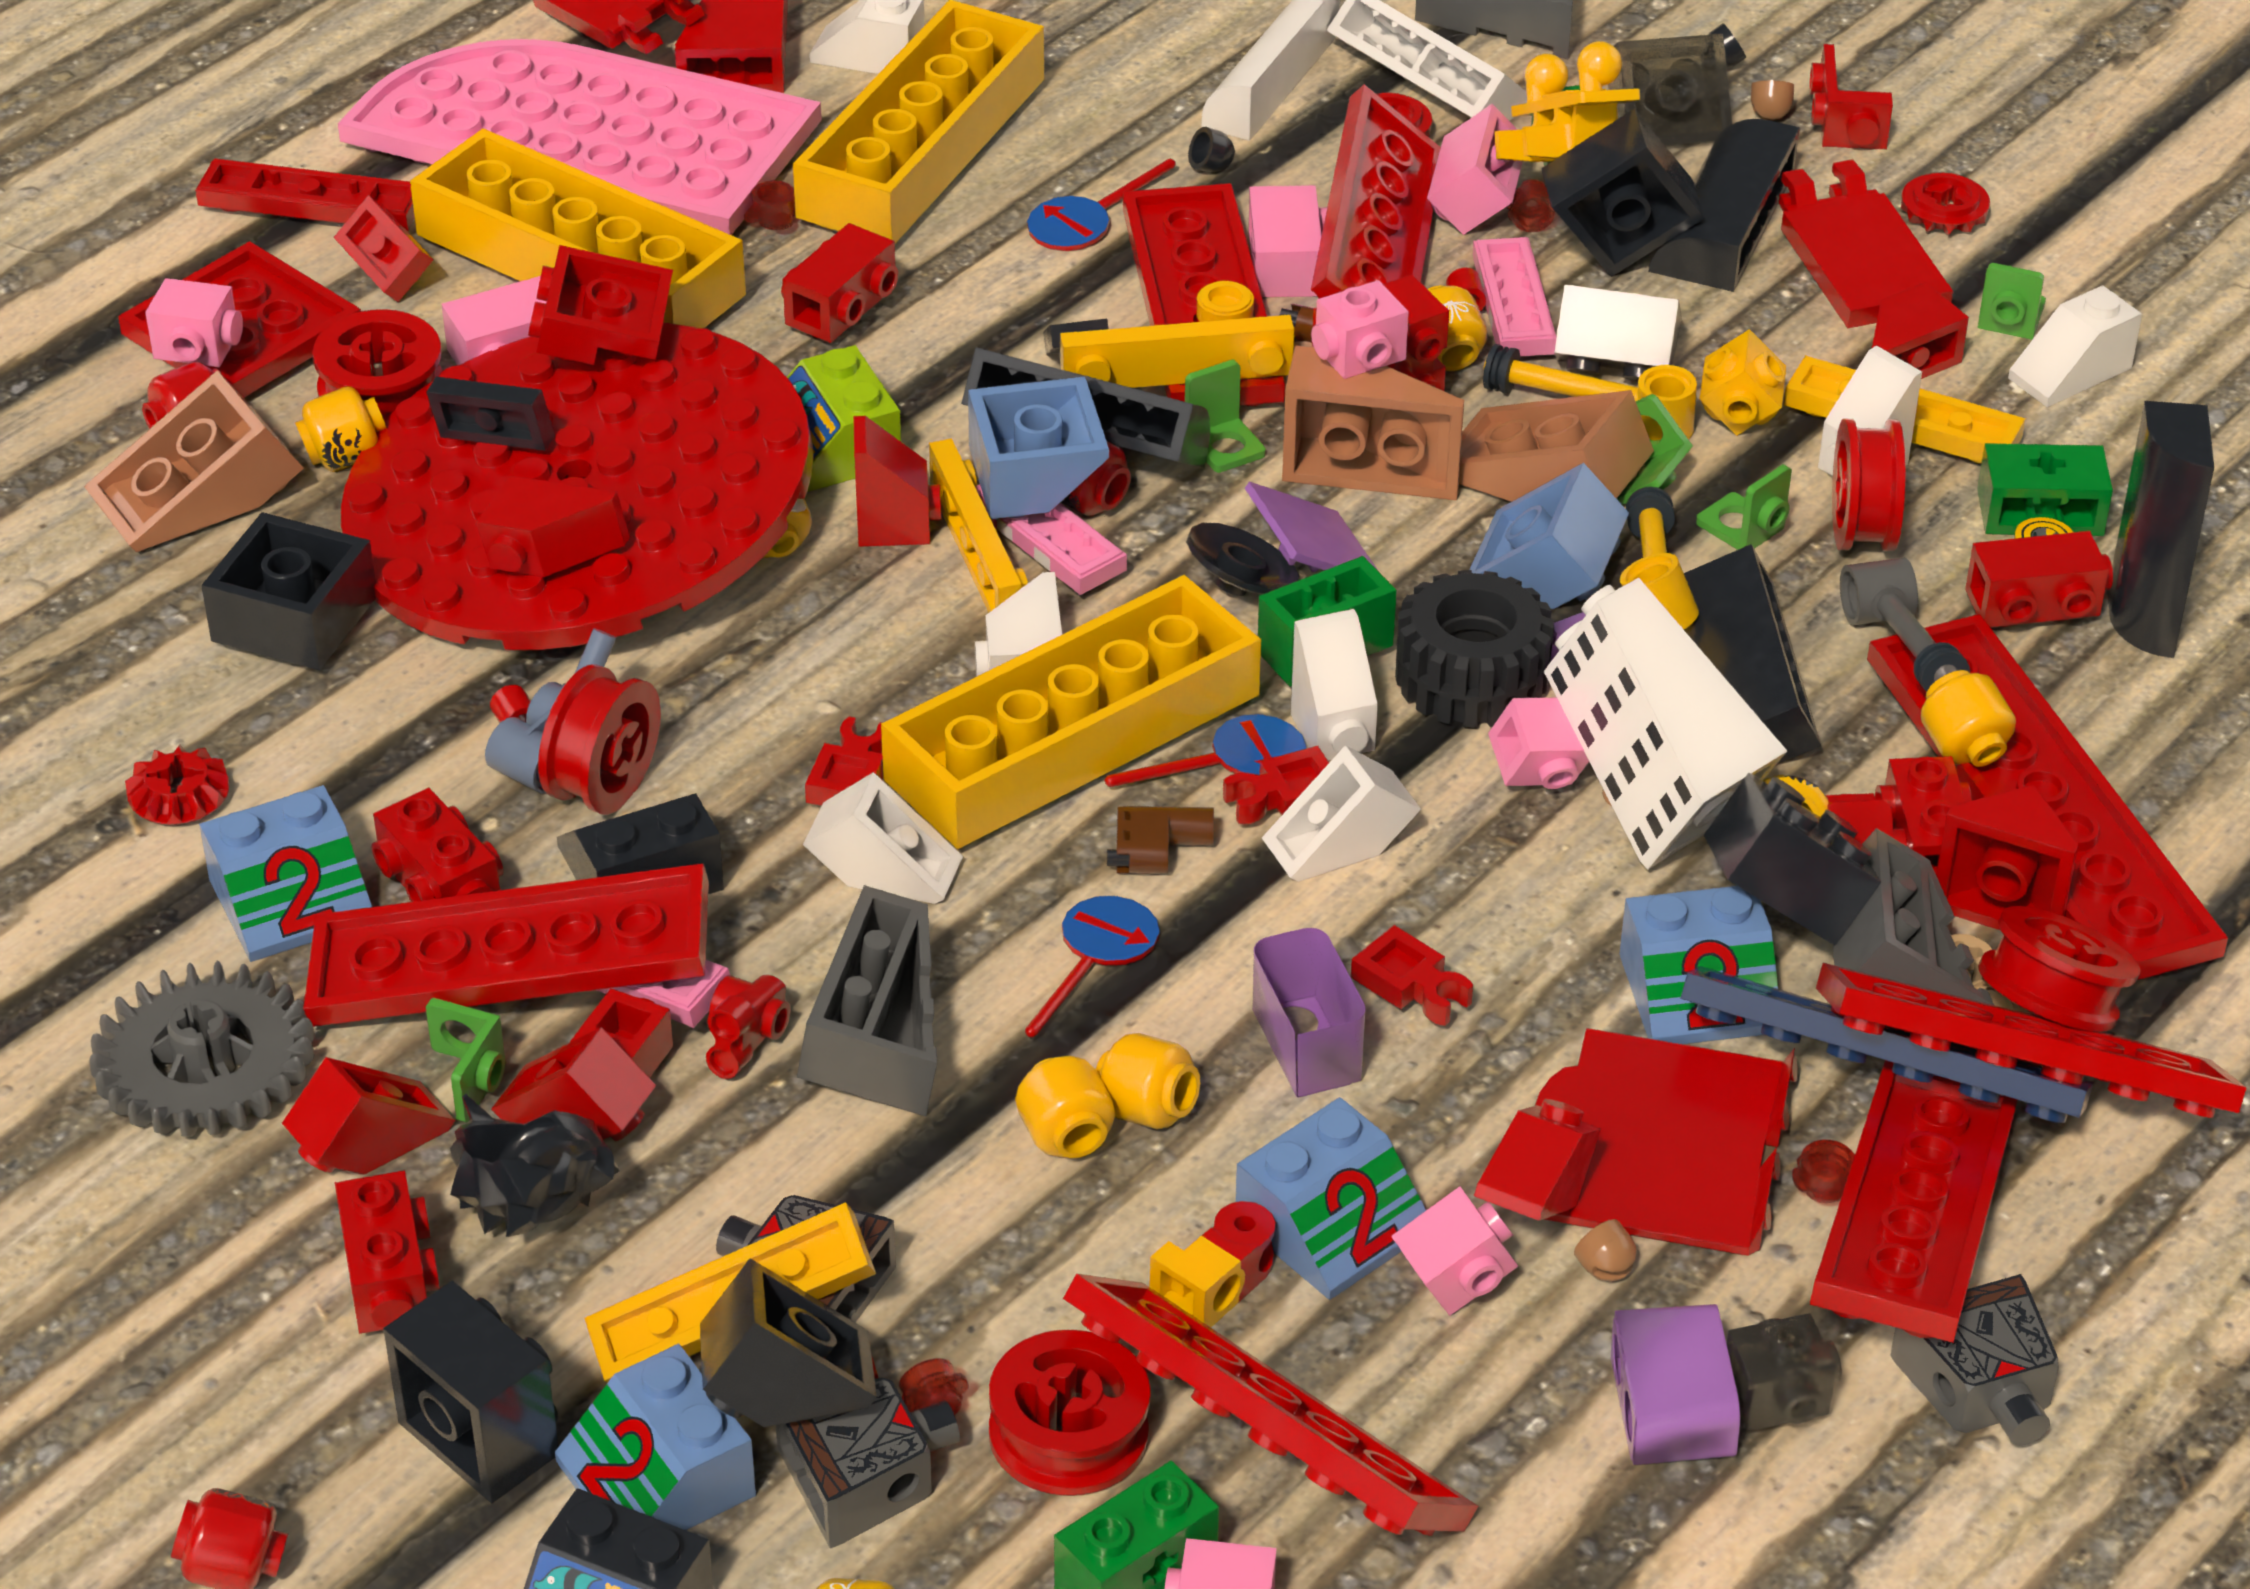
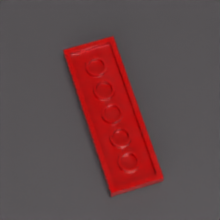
[1311,84,1441,299]
[1123,183,1285,406]
[303,864,709,1027]
[1816,963,2247,1118]
[1809,1060,2018,1343]
[1063,1273,1478,1536]

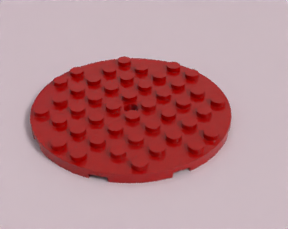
[341,322,814,650]

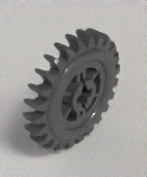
[89,960,315,1137]

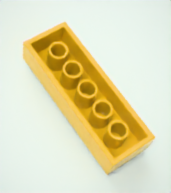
[793,0,1044,244]
[410,128,746,328]
[881,575,1261,850]

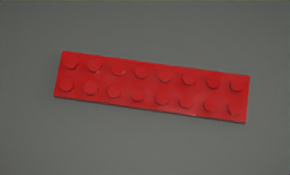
[1867,614,2228,980]

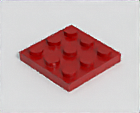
[118,241,361,398]

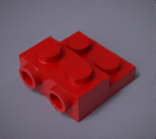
[528,245,673,365]

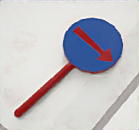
[1027,158,1176,251]
[1104,714,1306,787]
[1025,896,1159,1038]

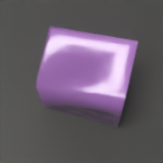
[1252,928,1365,1098]
[1610,1304,1740,1465]

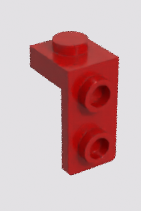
[1809,44,1893,150]

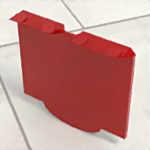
[1535,1028,1798,1256]

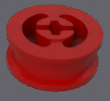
[313,309,442,421]
[1832,418,1906,551]
[538,664,661,815]
[1978,906,2141,1032]
[989,1330,1150,1495]

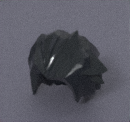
[450,1094,620,1237]

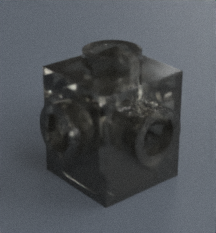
[1726,1313,1842,1431]

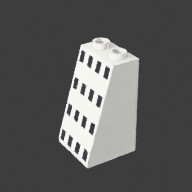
[1544,578,1787,870]

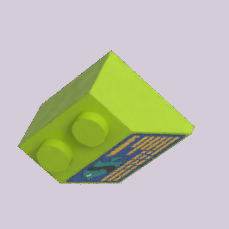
[787,345,901,492]

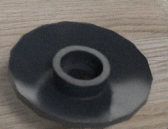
[1186,523,1299,596]

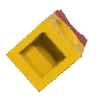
[1149,1201,1276,1328]

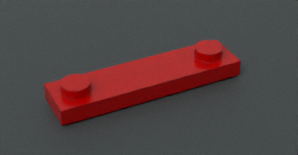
[195,158,415,231]

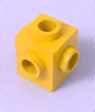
[1699,329,1786,436]

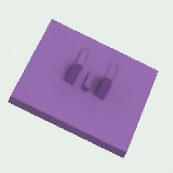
[1245,481,1378,572]

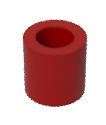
[1446,267,1486,312]
[490,685,531,723]

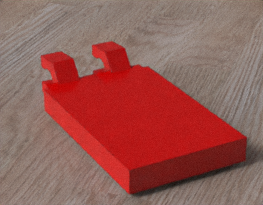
[532,0,705,55]
[1778,159,1953,329]

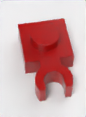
[805,716,883,806]
[1223,746,1329,824]
[1351,925,1473,1026]

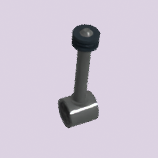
[1840,557,1970,692]

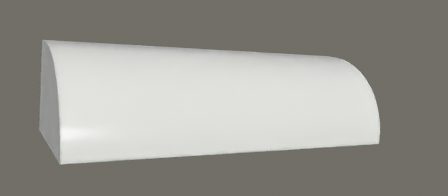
[1202,0,1340,141]
[1326,0,1527,121]

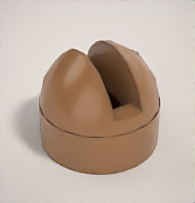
[1751,80,1794,121]
[1574,1219,1636,1282]

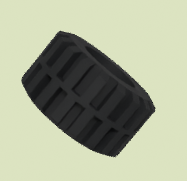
[1395,570,1554,728]

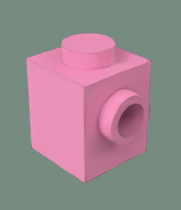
[145,278,243,367]
[1311,280,1409,379]
[1488,698,1589,789]
[1391,1186,1518,1316]

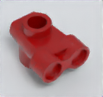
[706,975,791,1079]

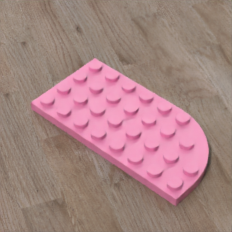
[338,39,822,235]

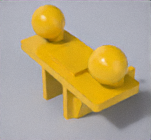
[1494,41,1640,162]

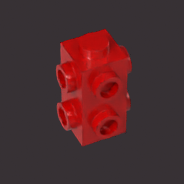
[781,223,898,343]
[1965,531,2113,627]
[1875,756,1972,874]
[371,787,504,902]
[334,1170,440,1334]

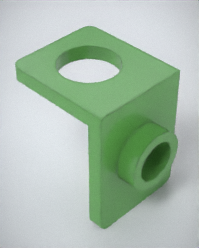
[1977,263,2046,340]
[1185,359,1266,473]
[1617,394,1693,505]
[1696,464,1792,550]
[426,998,506,1123]

